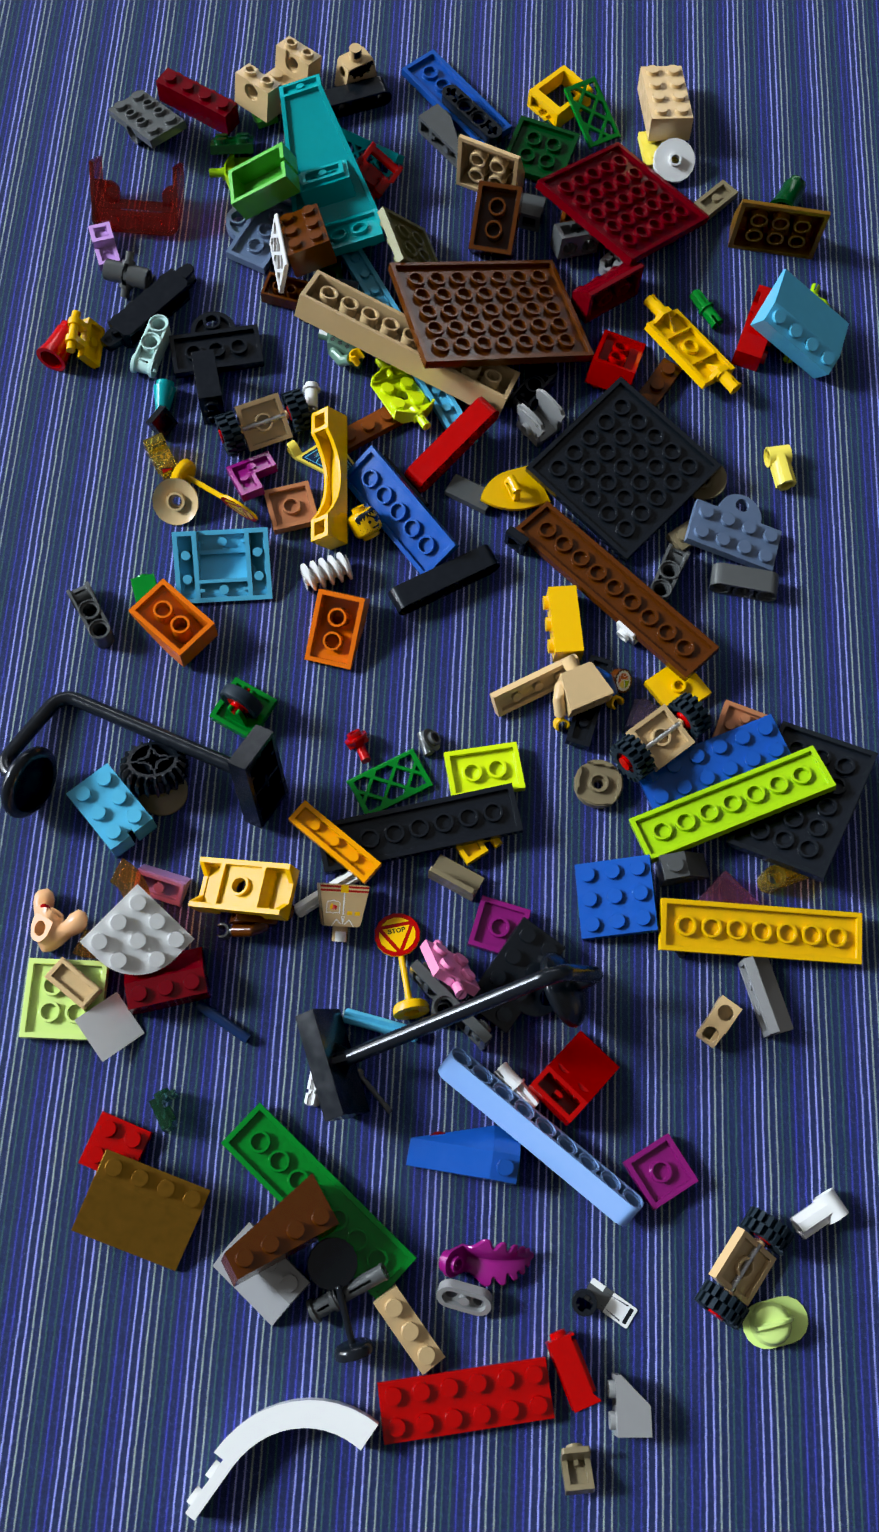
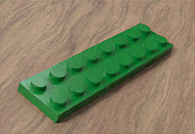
[221,1103,416,1299]

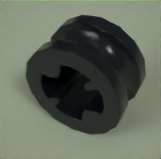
[572,1289,597,1317]

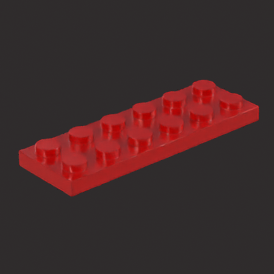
[377,1356,555,1445]

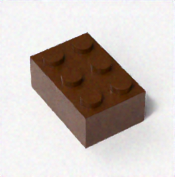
[468,180,524,259]
[279,203,337,278]

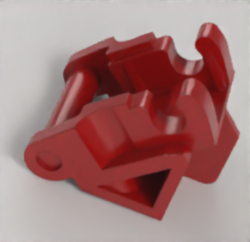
[356,141,404,200]

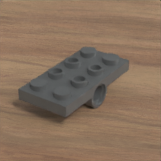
[108,90,187,149]
[409,959,493,1051]

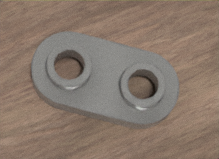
[436,1279,493,1316]

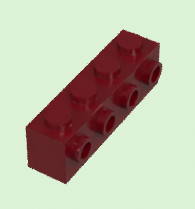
[156,68,240,136]

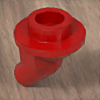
[344,729,371,764]

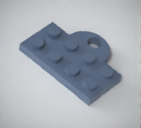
[225,199,293,274]
[684,494,782,571]

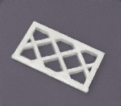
[269,213,289,293]

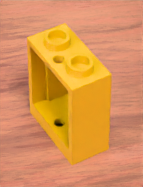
[527,65,593,127]

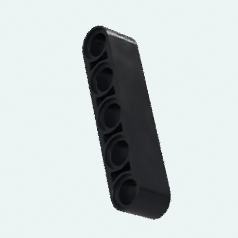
[324,76,392,119]
[388,545,500,616]

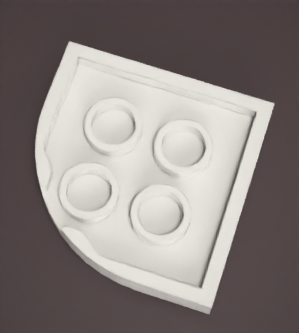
[80,884,194,975]

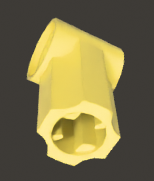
[763,444,797,491]

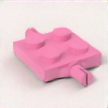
[420,940,480,1000]

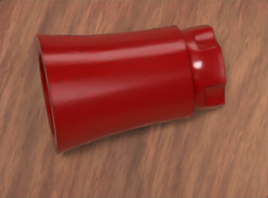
[36,320,81,371]

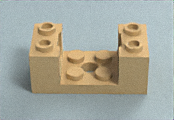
[235,36,322,123]

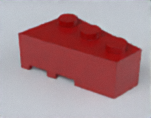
[731,284,772,372]

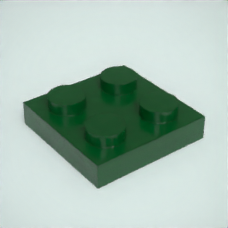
[210,132,255,155]

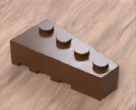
[221,1173,339,1287]

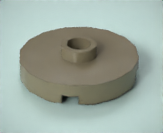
[573,760,623,809]

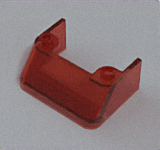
[89,156,184,236]

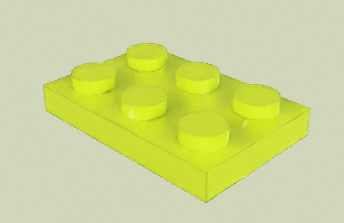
[444,742,526,796]

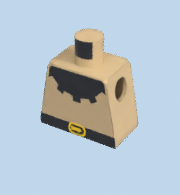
[335,43,377,87]

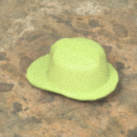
[743,1296,808,1349]

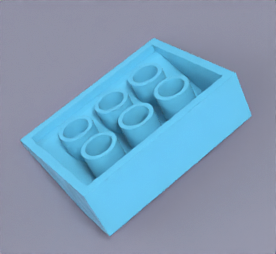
[750,269,849,379]

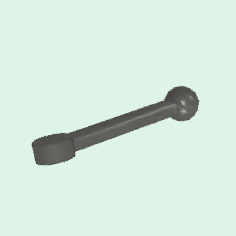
[357,1068,393,1114]

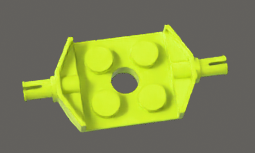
[370,358,435,431]

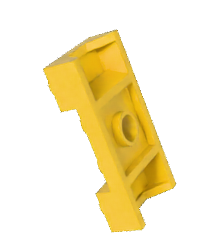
[188,857,300,921]

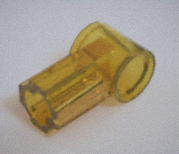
[757,865,809,894]

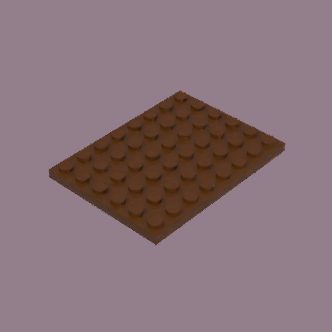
[388,260,594,369]

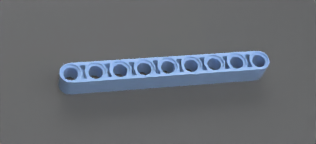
[438,1048,644,1226]

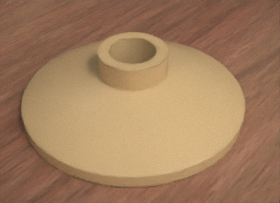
[152,478,199,525]

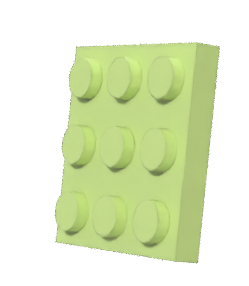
[19,958,109,1041]

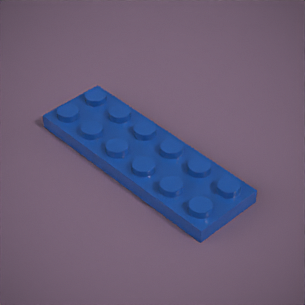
[401,49,512,143]
[347,445,459,574]
[639,714,791,809]

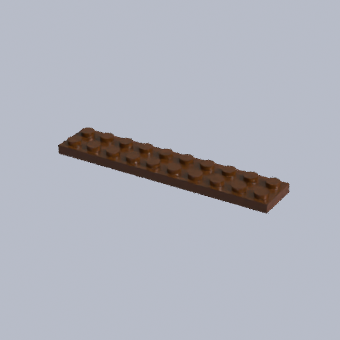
[516,501,719,682]

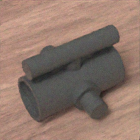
[102,251,156,298]

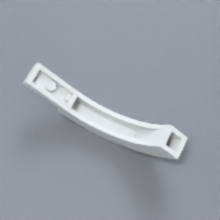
[185,1397,379,1521]

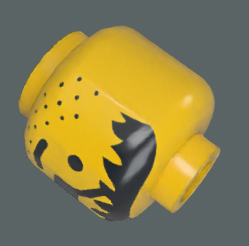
[347,504,382,541]

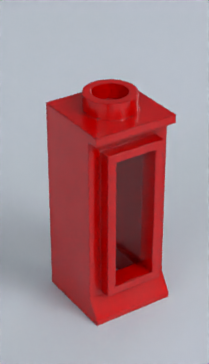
[545,1328,601,1413]

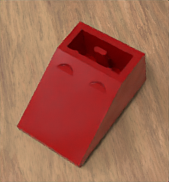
[528,1031,620,1126]

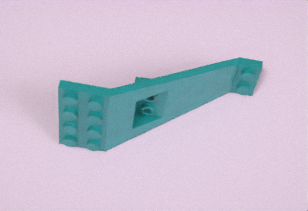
[279,74,385,257]

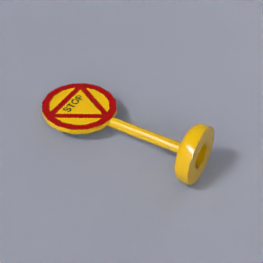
[171,458,258,522]
[375,913,430,1020]

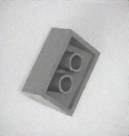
[213,1222,311,1326]

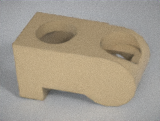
[695,995,743,1048]

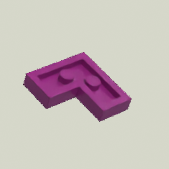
[226,451,278,502]

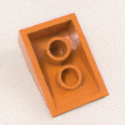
[128,579,218,667]
[304,589,370,670]

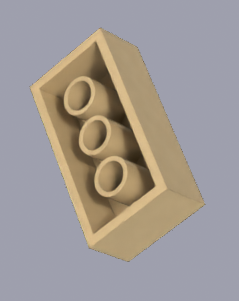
[637,65,694,141]

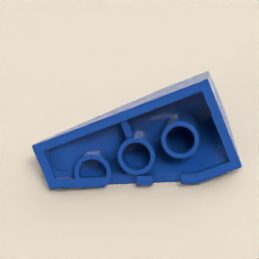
[406,1125,521,1185]

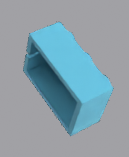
[66,763,157,858]

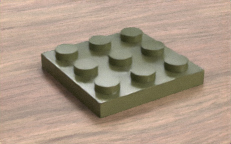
[377,206,438,262]

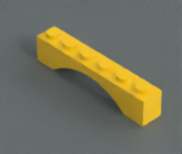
[311,406,348,550]

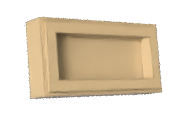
[44,956,103,1011]

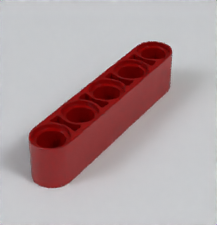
[404,397,499,493]

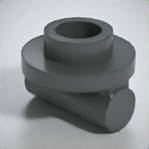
[417,728,441,757]

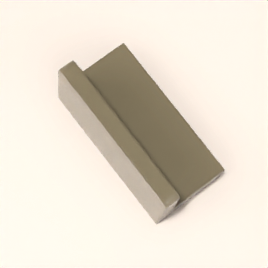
[428,854,485,902]

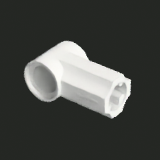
[790,1188,849,1239]

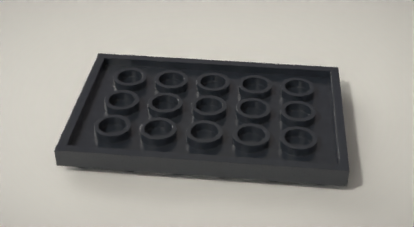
[726,721,878,883]

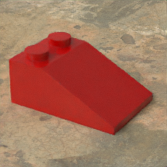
[585,329,646,390]

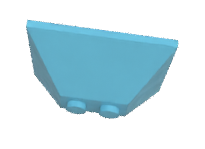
[172,527,273,603]

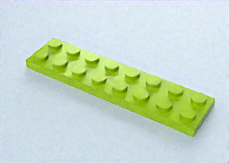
[629,745,836,863]

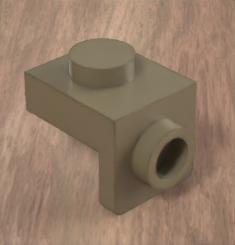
[560,1443,595,1496]

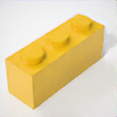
[542,585,584,662]

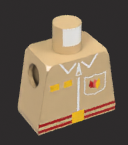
[317,882,370,942]

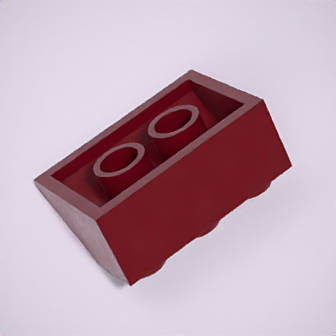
[571,263,644,324]
[124,947,212,1015]

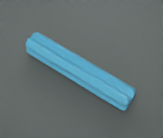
[343,1008,418,1042]

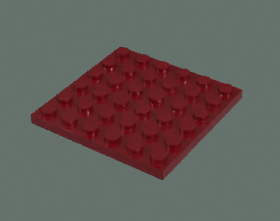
[535,142,710,266]

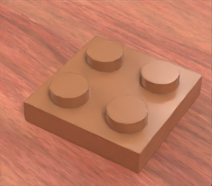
[264,480,317,535]

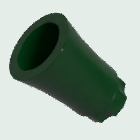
[770,175,806,207]

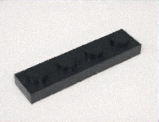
[565,655,614,750]

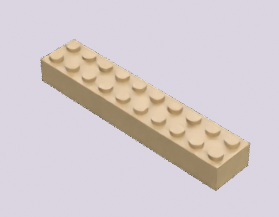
[294,270,520,419]

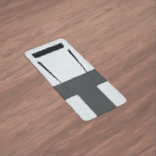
[584,1278,637,1328]

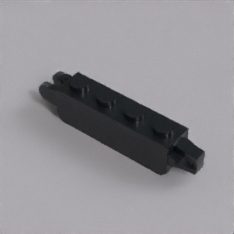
[100,263,197,352]

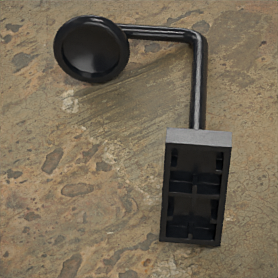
[0,691,288,829]
[295,952,603,1122]

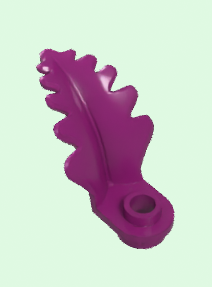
[439,1239,534,1287]

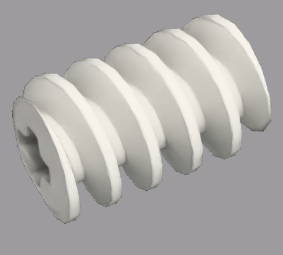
[300,552,353,591]

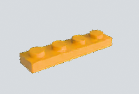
[288,800,382,884]

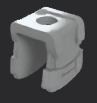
[516,389,565,447]

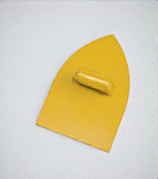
[480,466,551,511]

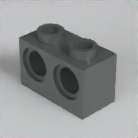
[550,221,600,259]

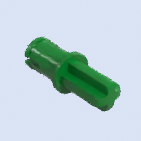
[689,289,724,330]

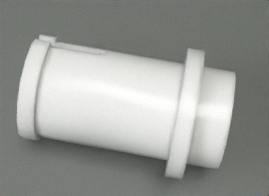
[303,381,321,412]

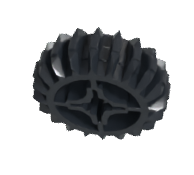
[119,739,189,798]

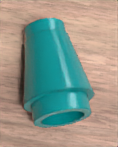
[153,379,176,410]

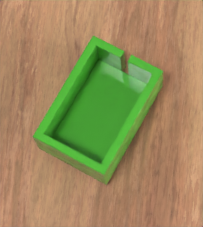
[228,142,301,220]

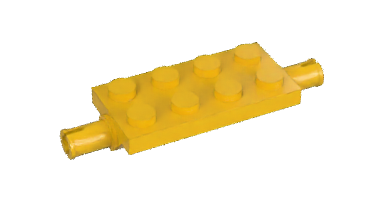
[643,294,742,395]

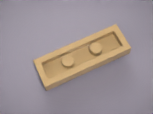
[373,1284,445,1375]

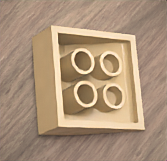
[456,134,525,192]

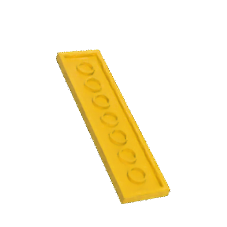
[658,898,862,965]

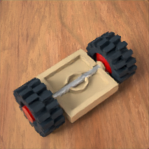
[214,388,311,456]
[610,692,712,782]
[694,1206,795,1330]

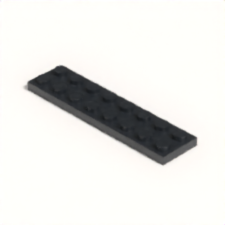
[320,783,523,875]

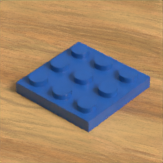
[575,854,659,941]

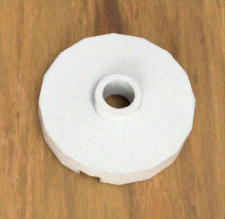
[653,138,695,183]

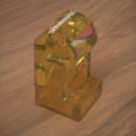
[143,433,177,481]

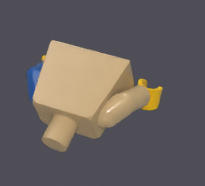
[553,655,624,732]

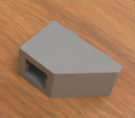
[607,1373,653,1438]

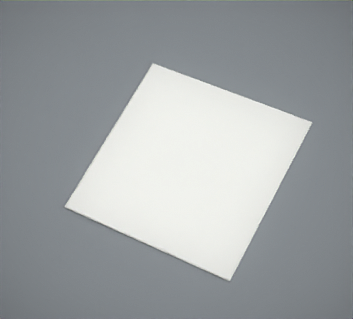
[75,992,144,1062]

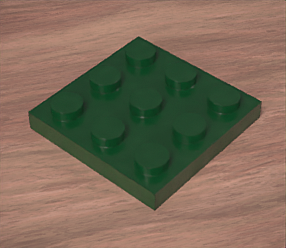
[506,115,580,182]

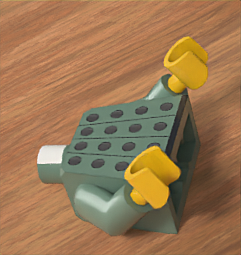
[318,329,366,369]

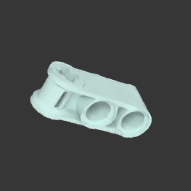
[130,314,172,378]

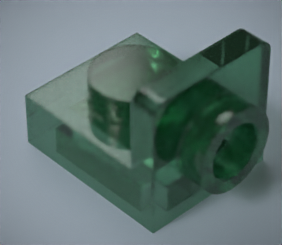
[149,1088,179,1133]

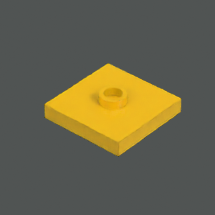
[643,667,712,706]

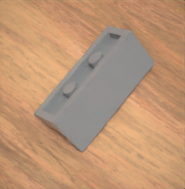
[738,956,793,1038]

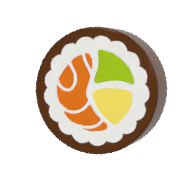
[611,668,632,693]

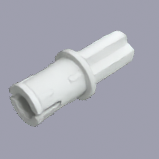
[494,1062,540,1108]

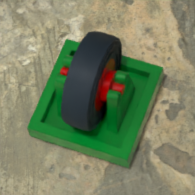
[209,677,278,738]

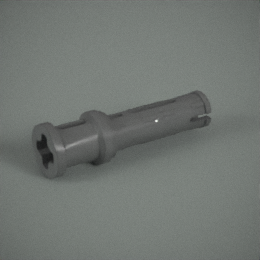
[306,1262,390,1324]

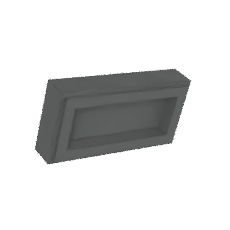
[445,474,490,515]

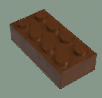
[261,271,308,310]

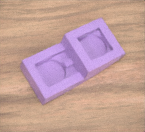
[88,221,121,271]

